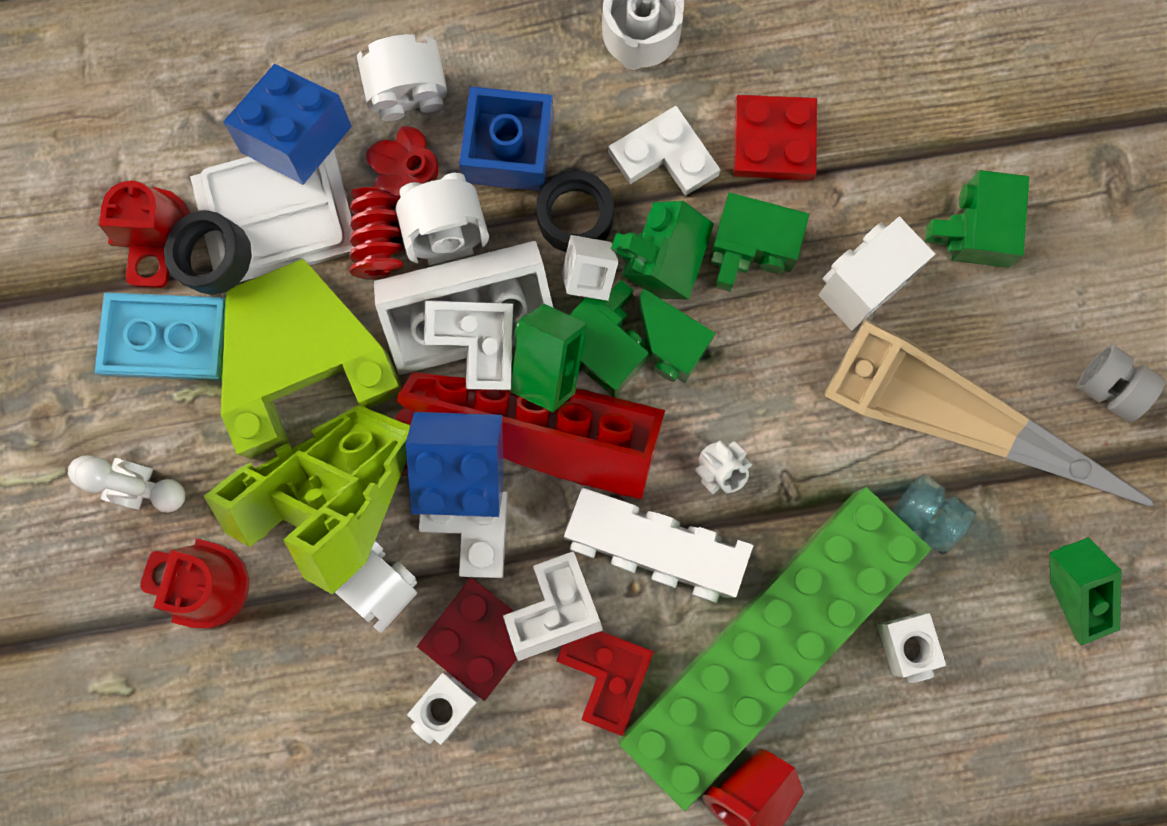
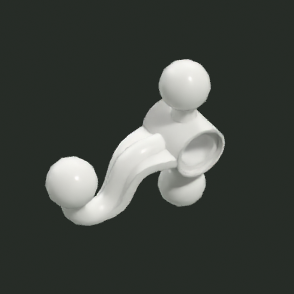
[68,455,185,513]

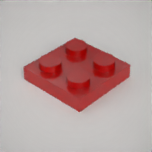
[733,95,817,180]

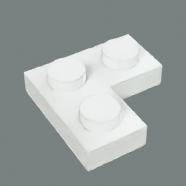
[608,106,720,196]
[424,301,513,390]
[419,492,508,578]
[503,551,603,661]

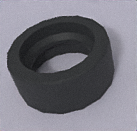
[537,170,614,252]
[164,210,252,295]

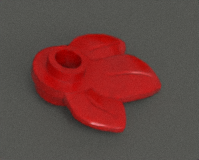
[365,126,439,196]

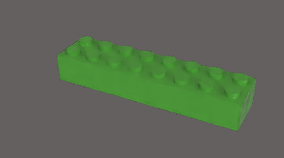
[618,487,931,812]

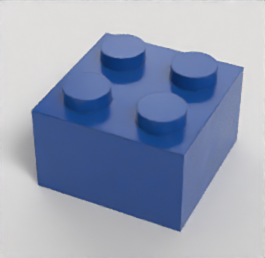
[223,63,352,185]
[459,86,554,191]
[406,412,504,517]

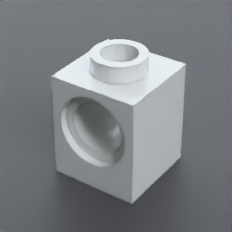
[562,235,618,301]
[877,613,946,683]
[407,671,480,745]

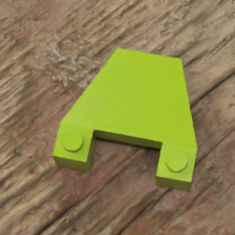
[221,259,403,458]
[204,405,410,594]

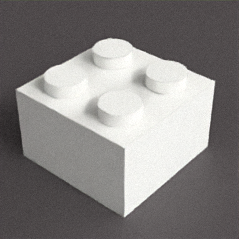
[818,216,935,331]

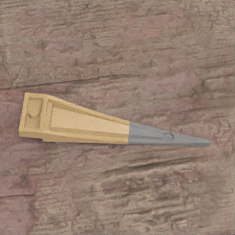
[824,319,1154,506]

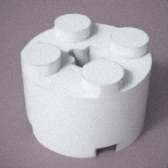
[602,0,684,70]
[357,34,448,121]
[396,173,489,266]
[335,541,417,633]

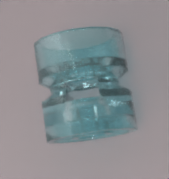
[892,474,976,555]

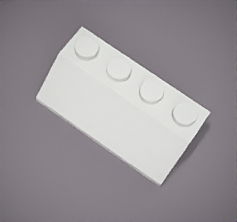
[374,241,553,375]

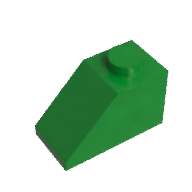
[638,289,716,383]
[1049,537,1122,646]

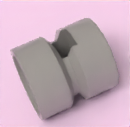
[1076,344,1166,423]

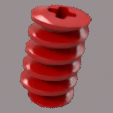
[349,187,403,280]

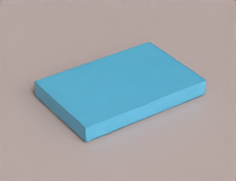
[94,292,226,381]

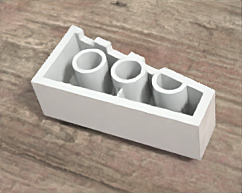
[564,488,753,603]

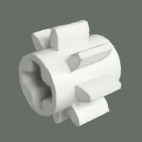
[695,441,752,494]

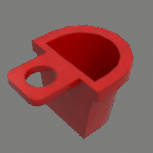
[98,180,191,288]
[140,538,250,629]
[702,748,804,826]

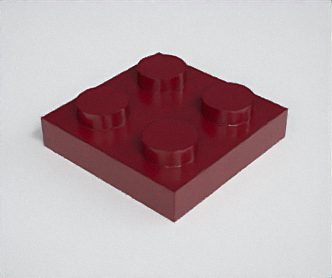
[416,577,517,702]

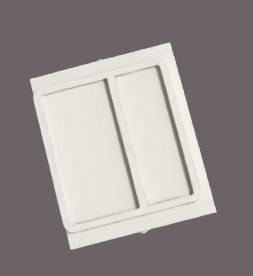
[190,149,354,286]

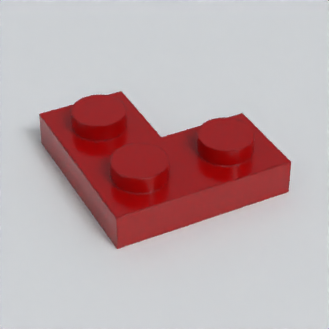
[556,631,654,736]

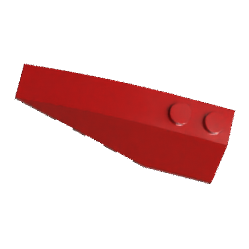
[397,372,666,500]

